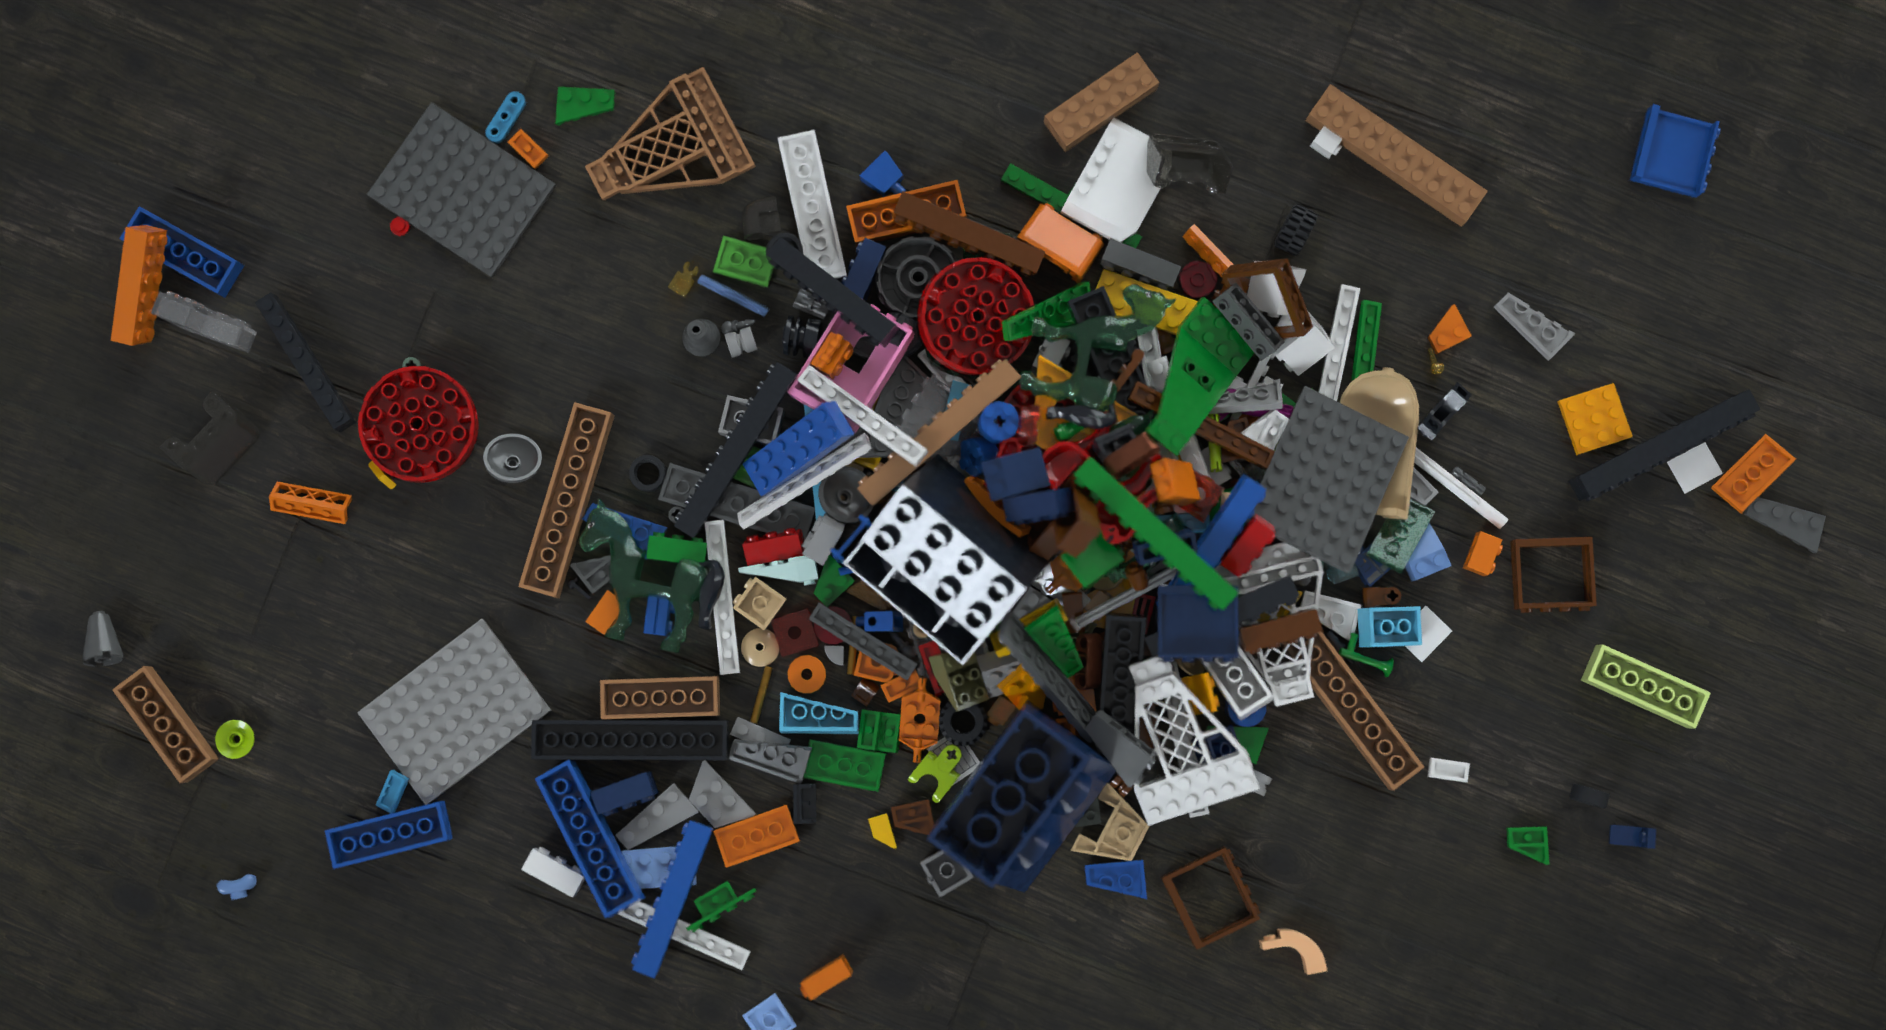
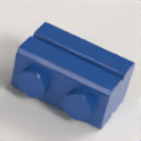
[643,595,676,636]

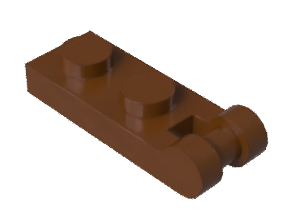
[1106,349,1144,399]

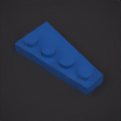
[582,503,668,560]

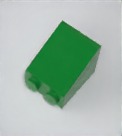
[1060,529,1125,589]

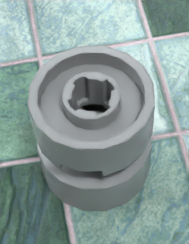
[725,326,758,358]

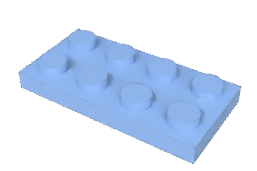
[621,846,697,889]

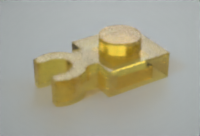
[668,261,699,298]

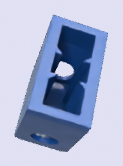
[860,151,906,197]
[856,611,903,632]

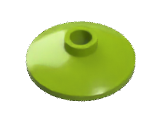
[215,720,255,759]

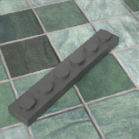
[809,603,917,680]

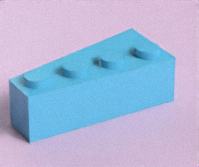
[779,692,859,734]

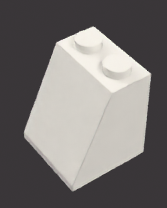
[1247,261,1306,318]
[1274,312,1335,376]

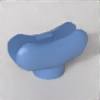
[217,874,257,900]

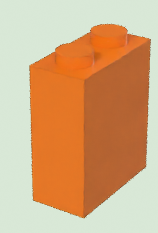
[1150,458,1201,506]
[800,954,853,1000]

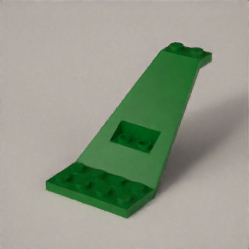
[1146,297,1254,455]

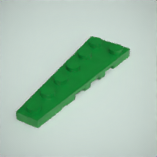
[1002,282,1090,341]

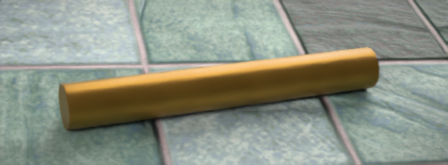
[847,616,857,674]
[750,666,773,724]

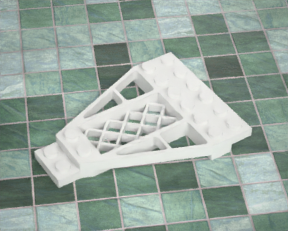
[1213,542,1324,706]
[1129,656,1260,826]

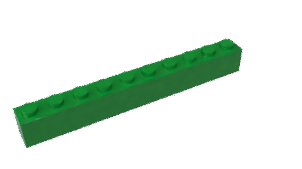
[1074,457,1239,610]

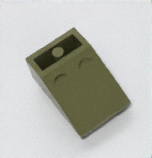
[929,651,989,711]

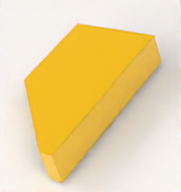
[368,461,397,489]
[868,813,897,849]

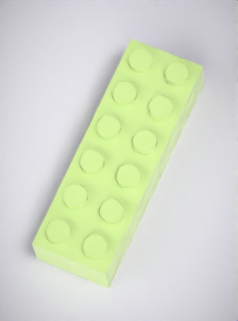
[1581,644,1710,728]

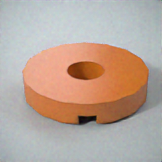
[788,655,826,694]

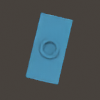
[376,770,409,814]

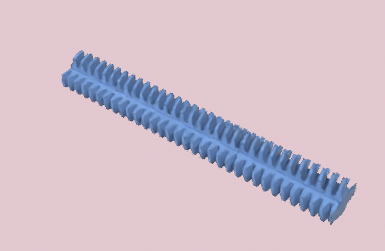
[697,274,769,317]

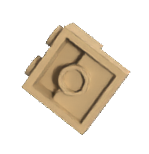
[732,577,787,630]

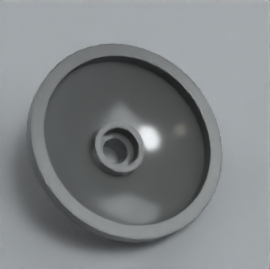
[483,434,542,483]
[818,466,873,523]

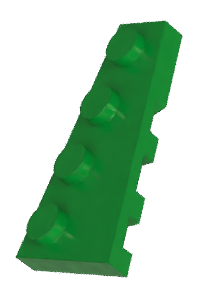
[1025,605,1084,678]

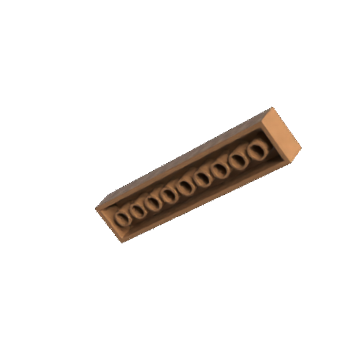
[1305,84,1488,227]
[857,359,1021,506]
[518,402,614,599]
[1279,632,1424,791]

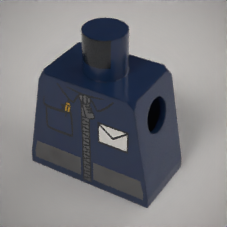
[1353,543,1398,588]

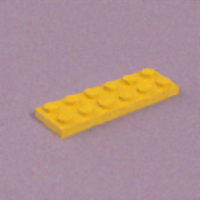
[1096,269,1198,335]

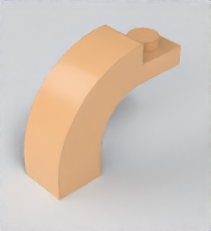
[1259,929,1327,975]

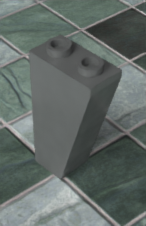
[1085,710,1157,788]

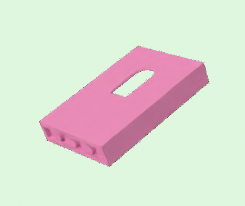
[788,304,915,434]

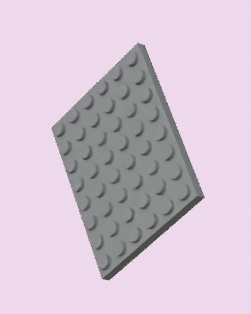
[357,619,552,805]

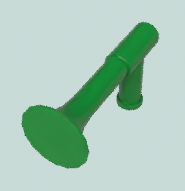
[1339,633,1394,677]

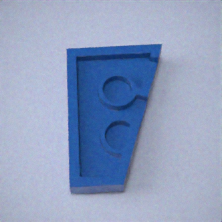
[1084,860,1147,899]

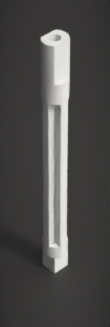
[1414,447,1508,529]

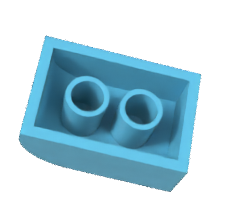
[1358,606,1422,647]

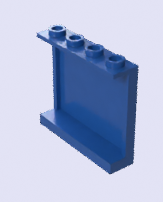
[1630,104,1720,198]

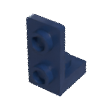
[1609,825,1656,849]

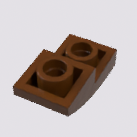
[1062,591,1085,634]

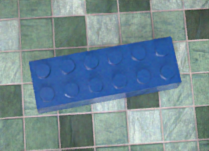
[120,206,244,298]
[742,401,854,496]
[325,801,453,869]

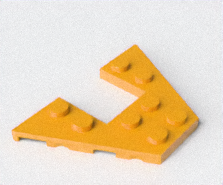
[1032,355,1139,451]

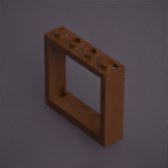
[1221,258,1313,338]
[1510,537,1597,613]
[1161,847,1260,950]

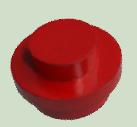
[390,217,410,236]

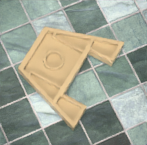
[1070,783,1149,861]

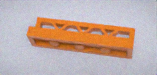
[269,481,352,524]

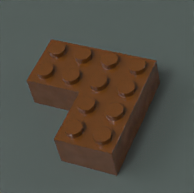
[1027,473,1100,560]

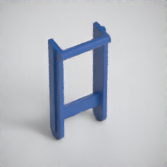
[829,515,872,567]

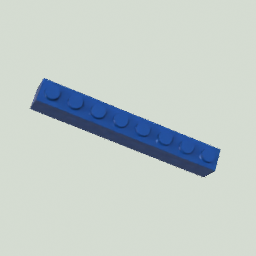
[1156,474,1266,606]
[631,820,714,978]

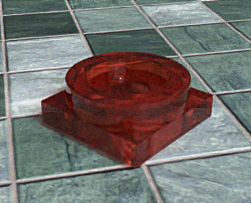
[1015,405,1040,447]
[1177,468,1224,522]
[771,609,819,657]

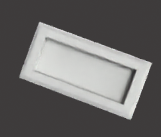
[1428,758,1470,783]

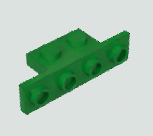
[686,881,756,933]

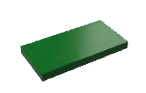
[804,739,886,792]

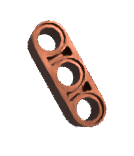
[1103,432,1161,480]
[1075,633,1102,690]

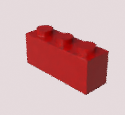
[1220,514,1276,578]
[742,528,805,566]

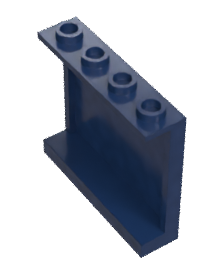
[1158,585,1239,662]

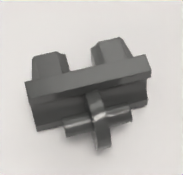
[793,289,829,320]

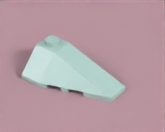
[738,556,819,585]

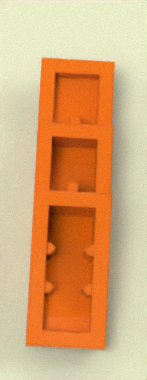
[964,476,1032,538]

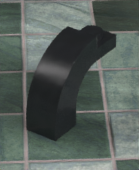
[1417,382,1472,441]

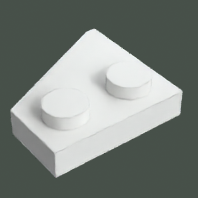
[1241,410,1289,450]

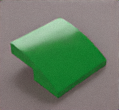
[857,710,901,753]

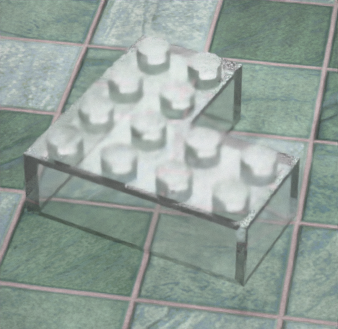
[151,291,257,353]

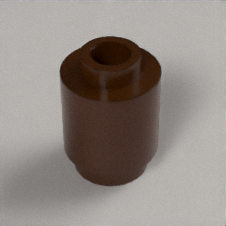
[1125,561,1149,591]

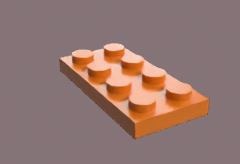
[1711,434,1796,514]
[714,805,800,868]

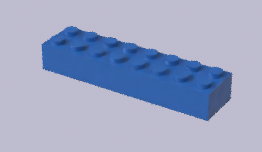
[535,760,645,918]

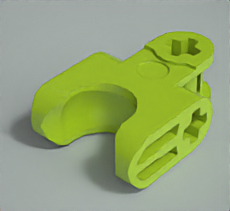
[908,744,962,803]

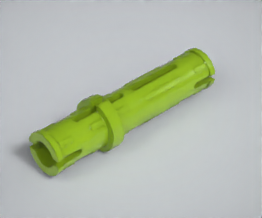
[1207,413,1222,473]

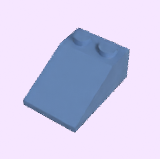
[1389,514,1452,582]

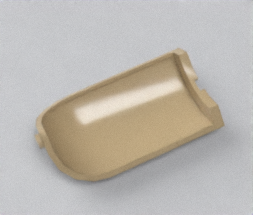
[1340,368,1419,519]

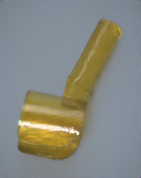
[1428,348,1444,374]

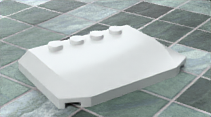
[1060,117,1172,243]

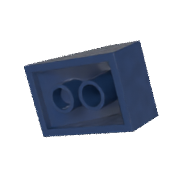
[981,447,1050,502]

